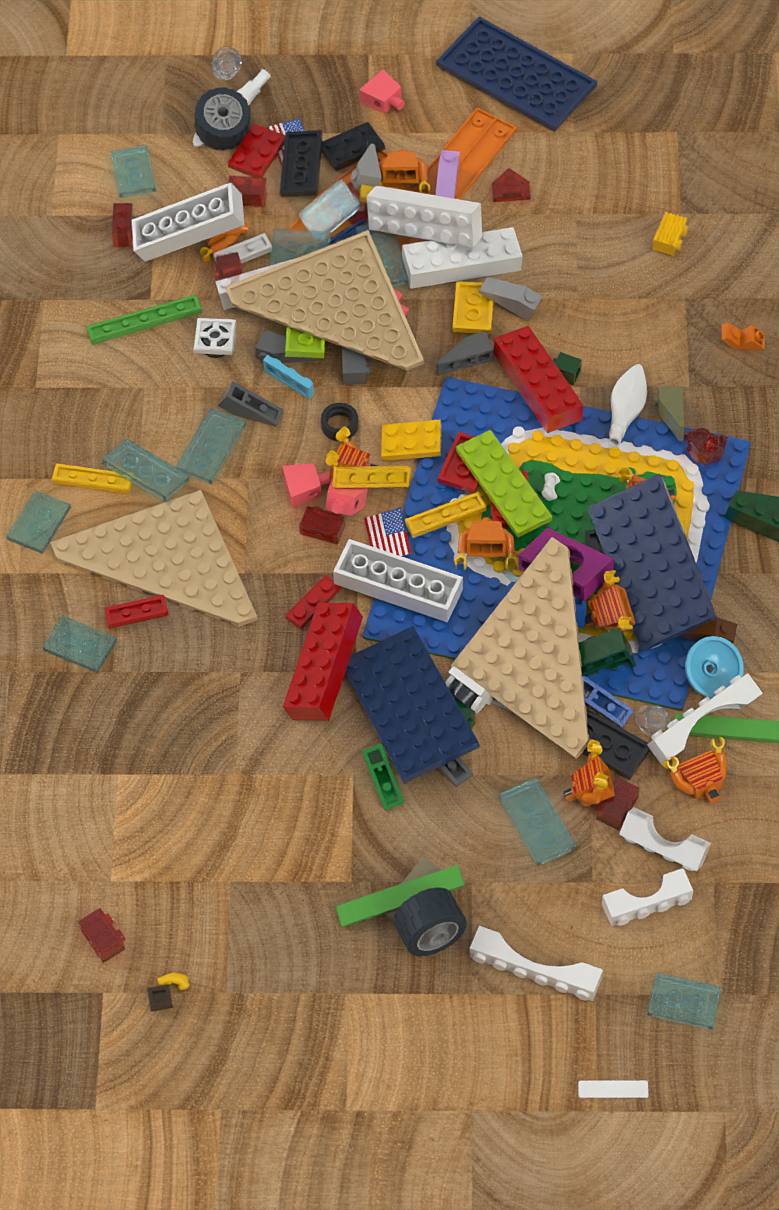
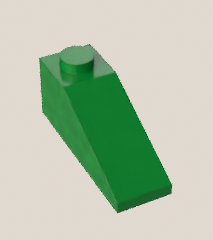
[362,743,405,810]

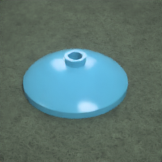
[685,636,744,698]

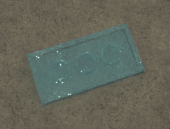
[356,224,409,286]
[176,408,246,484]
[102,439,190,501]
[499,777,576,866]

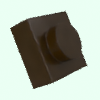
[147,984,173,1012]

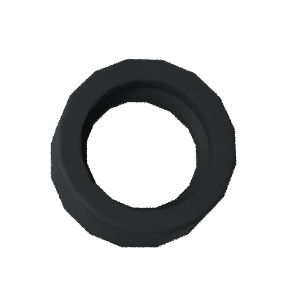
[321,402,358,441]

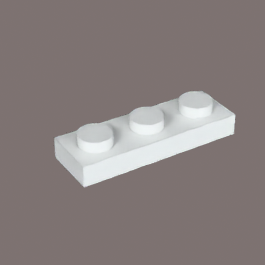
[213,233,273,271]

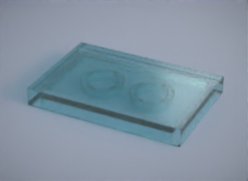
[110,145,156,198]
[298,178,362,242]
[270,230,331,265]
[7,490,71,554]
[43,615,117,673]
[647,973,721,1030]

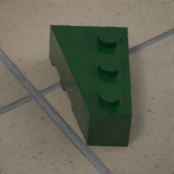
[724,490,779,542]
[578,628,637,676]

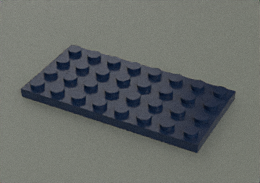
[436,16,597,132]
[587,473,717,652]
[345,626,480,784]

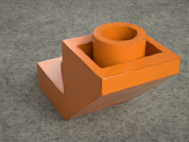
[721,322,765,351]

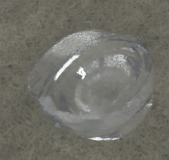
[212,47,242,80]
[633,705,673,736]

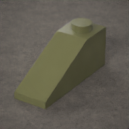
[654,386,684,441]

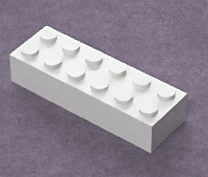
[132,183,244,262]
[367,186,482,248]
[402,227,523,289]
[333,539,463,622]

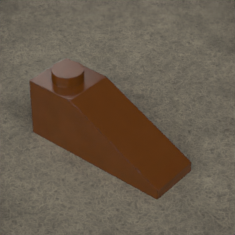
[677,618,737,644]

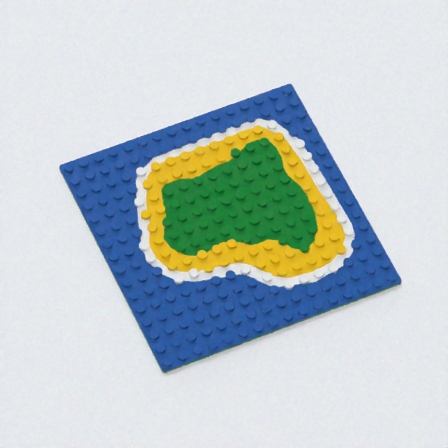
[363,377,750,711]

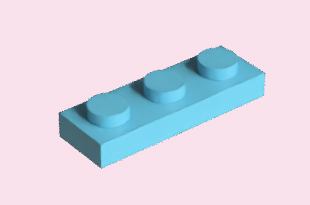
[263,355,314,400]

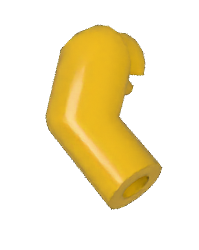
[157,972,190,990]

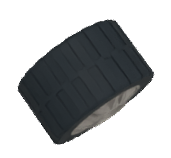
[194,87,251,150]
[393,887,467,956]

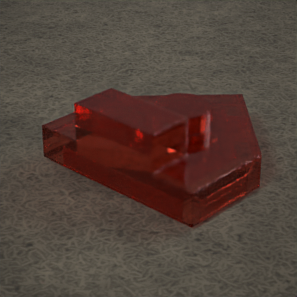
[492,168,531,202]
[684,428,728,466]

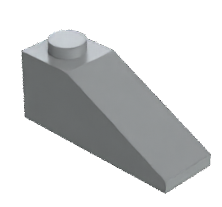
[351,144,382,190]
[479,277,543,321]

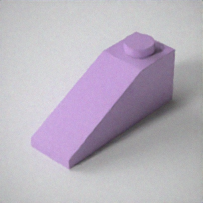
[435,150,460,199]

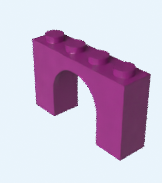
[518,528,614,601]

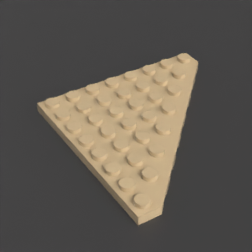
[225,230,425,371]
[50,490,258,627]
[451,537,590,759]

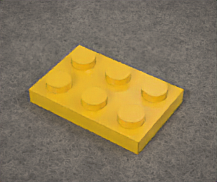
[452,281,494,334]
[381,420,442,461]

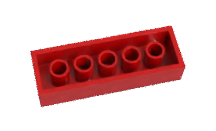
[493,326,584,433]
[283,603,363,721]

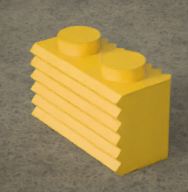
[652,212,689,256]

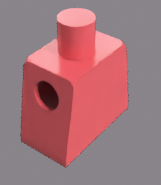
[359,69,405,113]
[282,463,331,508]
[325,479,368,516]

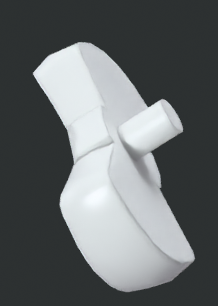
[541,473,560,501]

